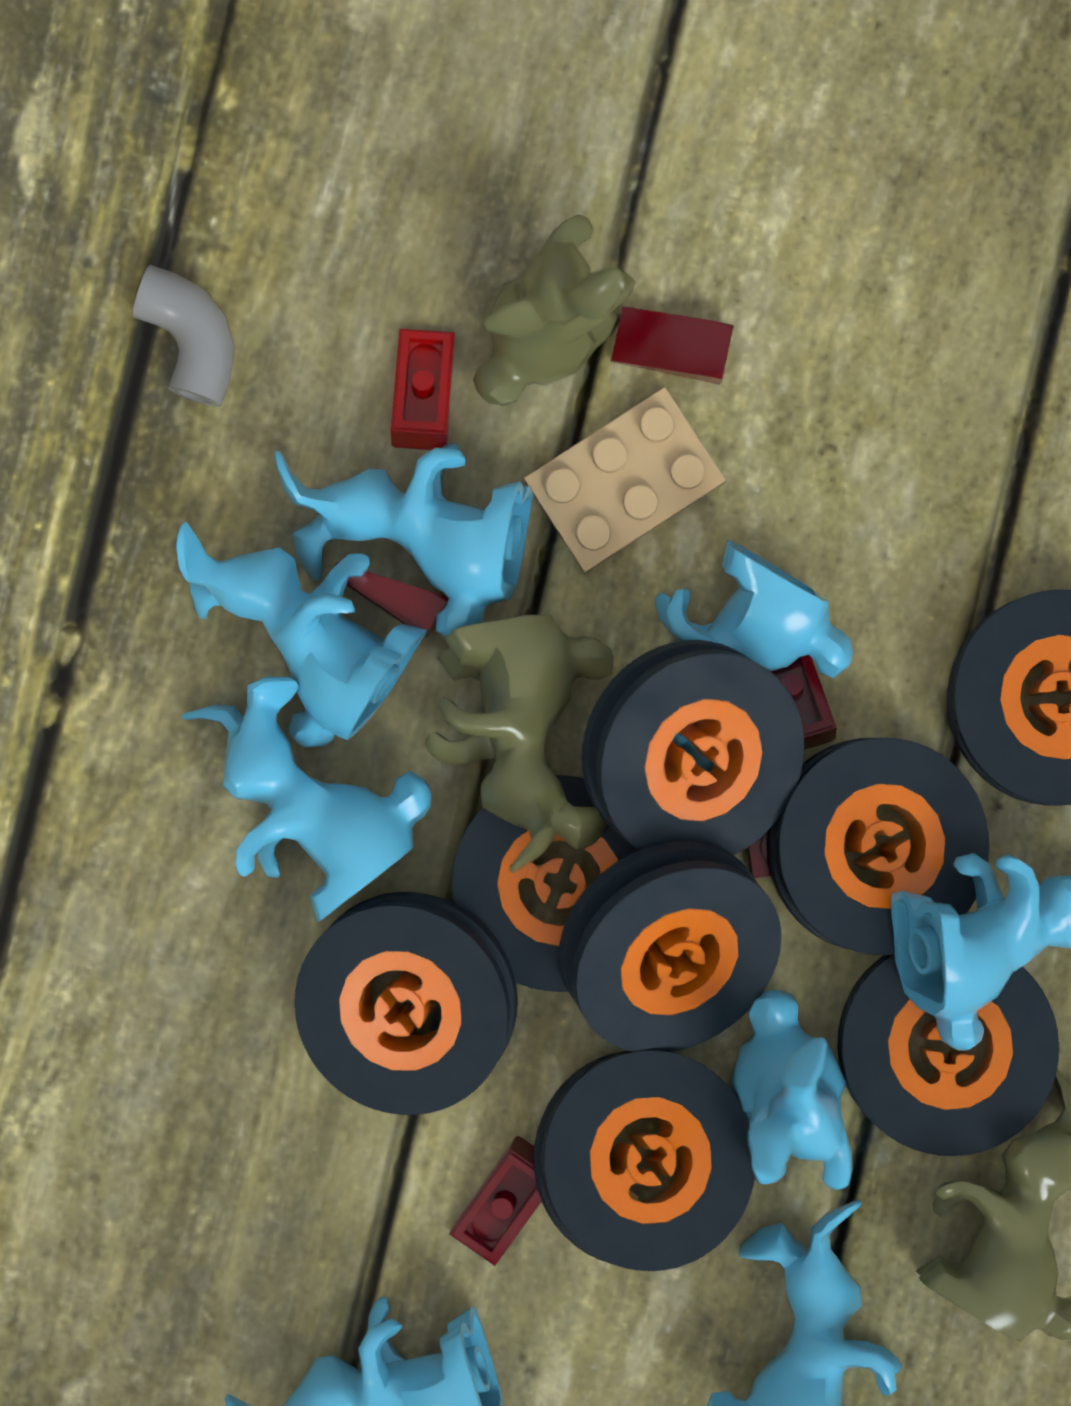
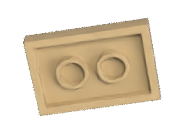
[524,387,726,574]

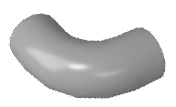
[133,265,235,407]

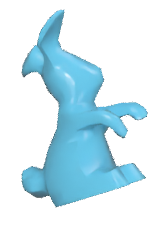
[274,442,533,636]
[176,522,427,748]
[655,539,853,772]
[181,677,432,923]
[891,853,1071,1050]
[730,990,852,1190]
[707,1200,902,1406]
[225,1296,503,1406]

